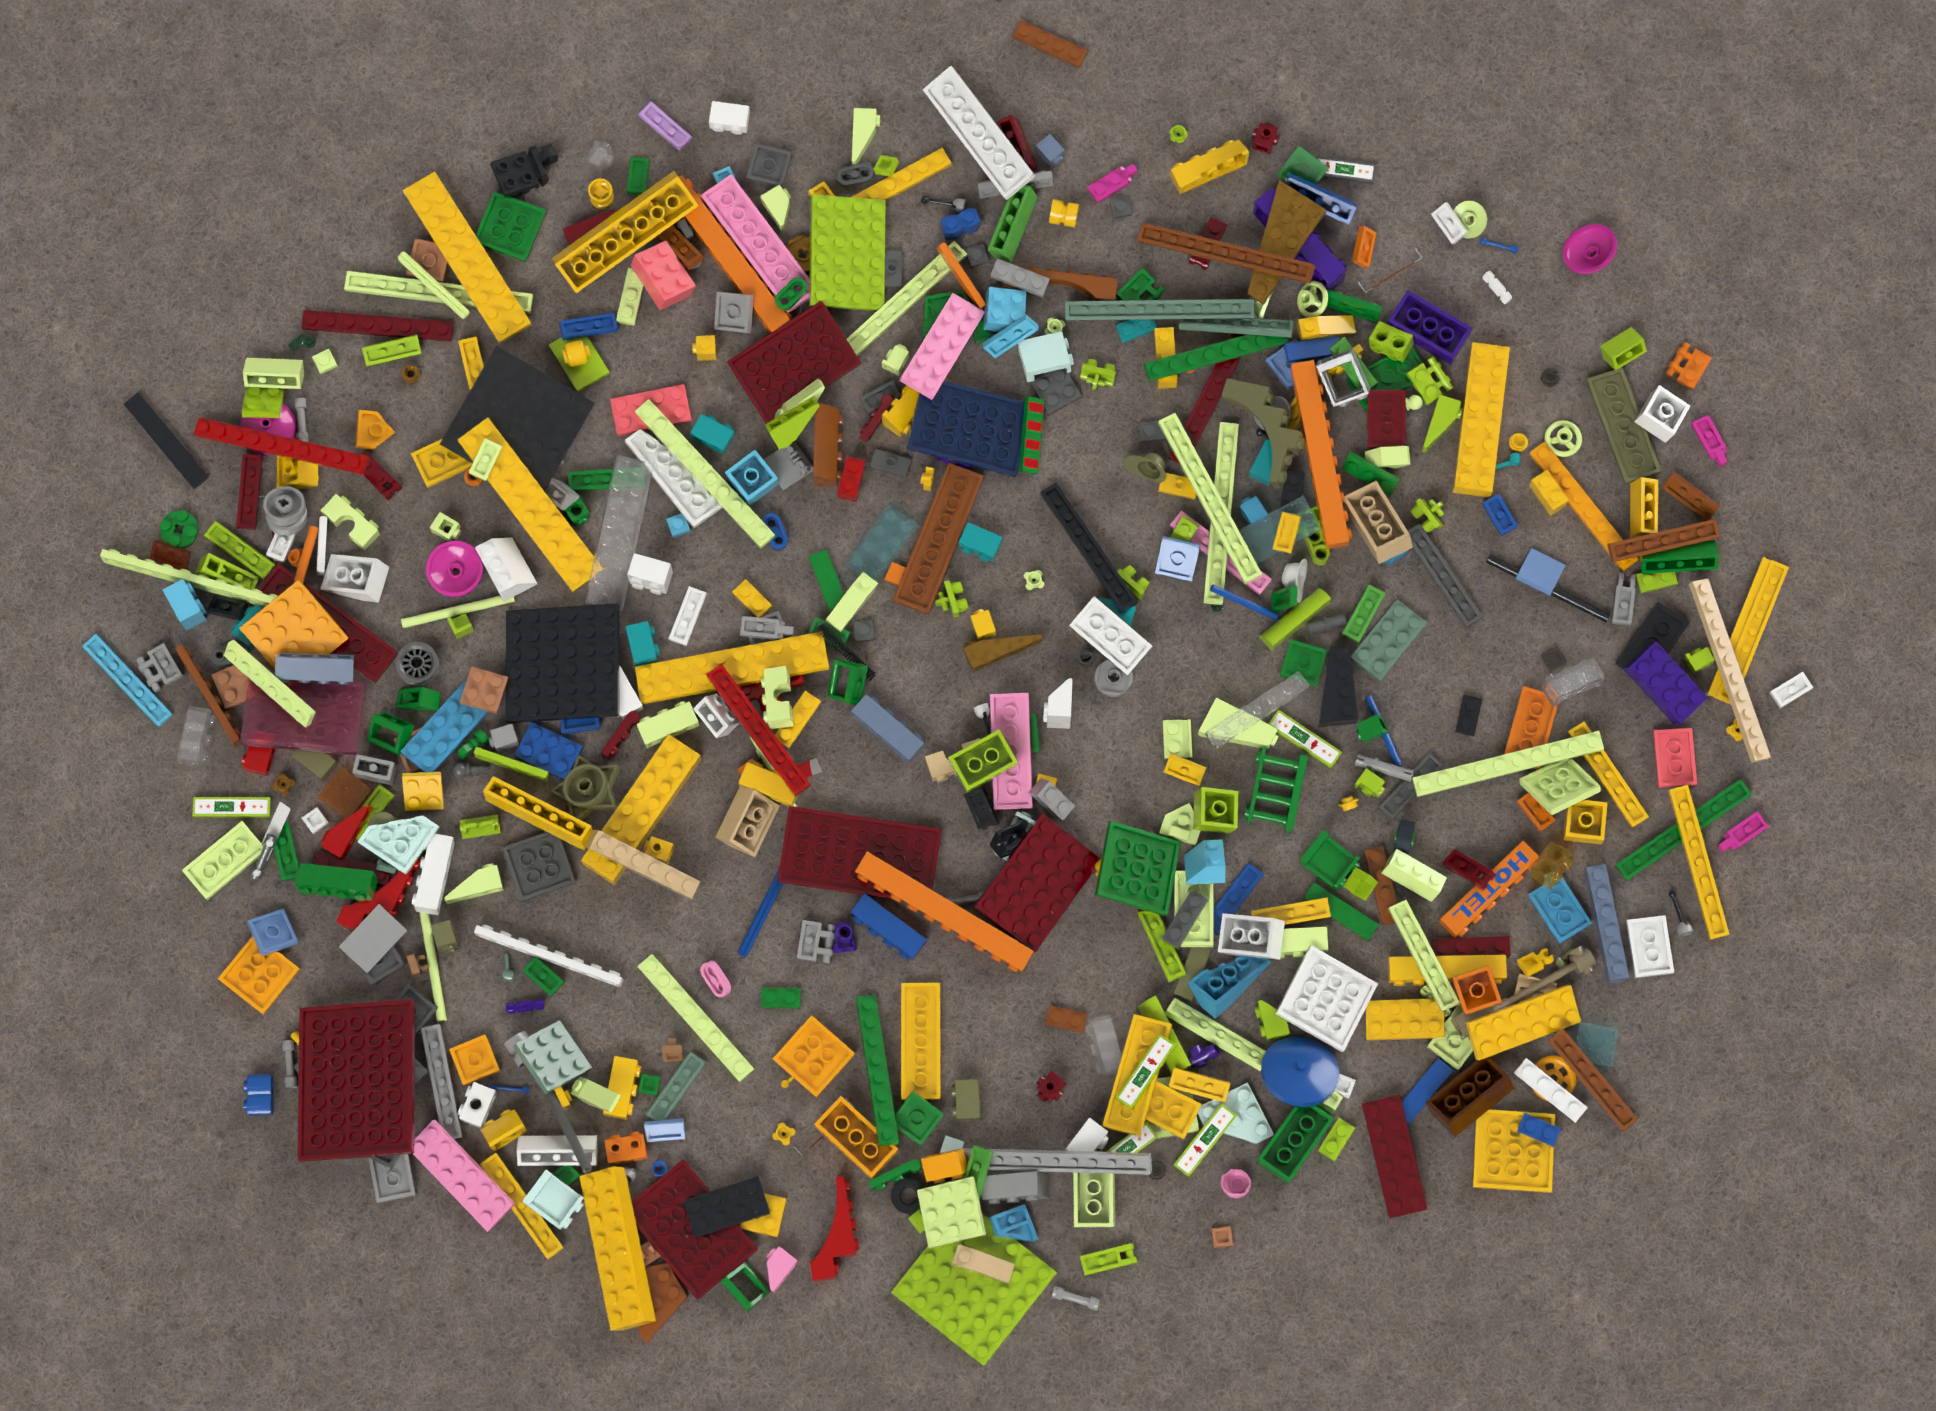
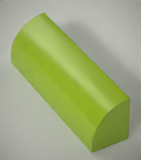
[1259,588,1331,651]
[1138,996,1191,1075]

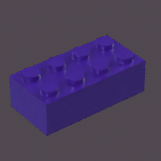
[1387,290,1472,365]
[1623,641,1708,725]

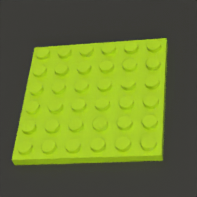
[891,1214,1057,1366]

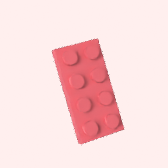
[610,384,692,436]

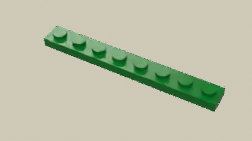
[1143,334,1289,382]
[1615,779,1752,882]
[855,995,899,1147]

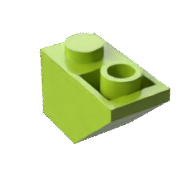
[1254,1000,1290,1041]

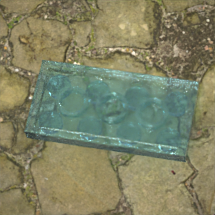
[1239,496,1322,565]
[844,504,919,583]

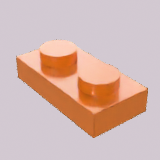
[1352,226,1377,268]
[1517,793,1556,832]

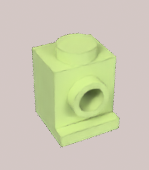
[882,344,909,376]
[430,512,461,541]

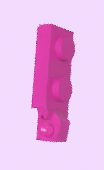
[1087,164,1137,204]
[1691,415,1728,468]
[1717,811,1769,853]

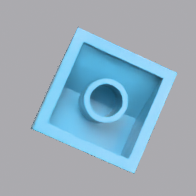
[1184,839,1226,885]

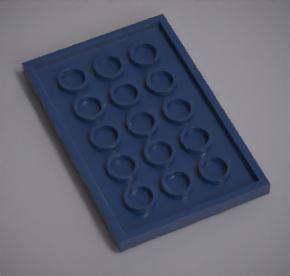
[906,381,1025,477]

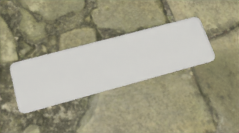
[261,802,290,861]

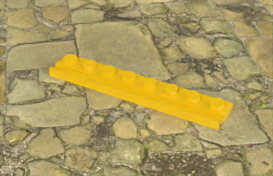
[1707,557,1789,705]

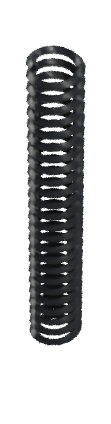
[815,624,876,681]

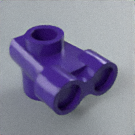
[833,922,857,953]
[1187,1044,1220,1069]

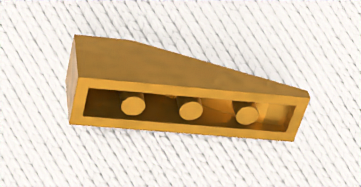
[963,634,1043,672]

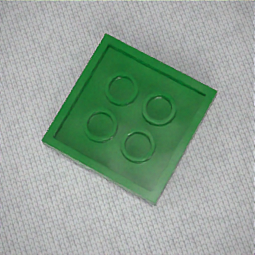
[476,191,547,262]

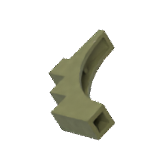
[1221,378,1305,489]

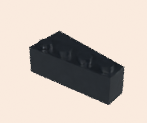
[1318,644,1358,727]

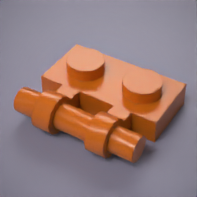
[1665,342,1712,390]

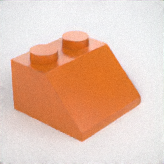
[1450,965,1502,1015]

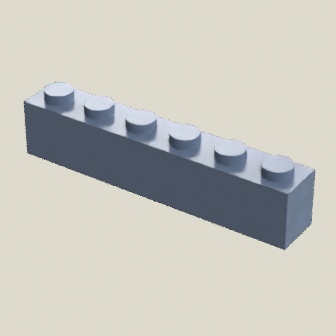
[1584,864,1629,984]

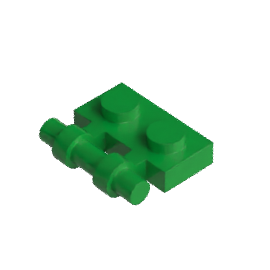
[1116,268,1165,301]

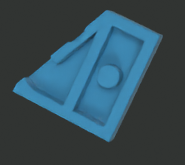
[989,1204,1039,1242]

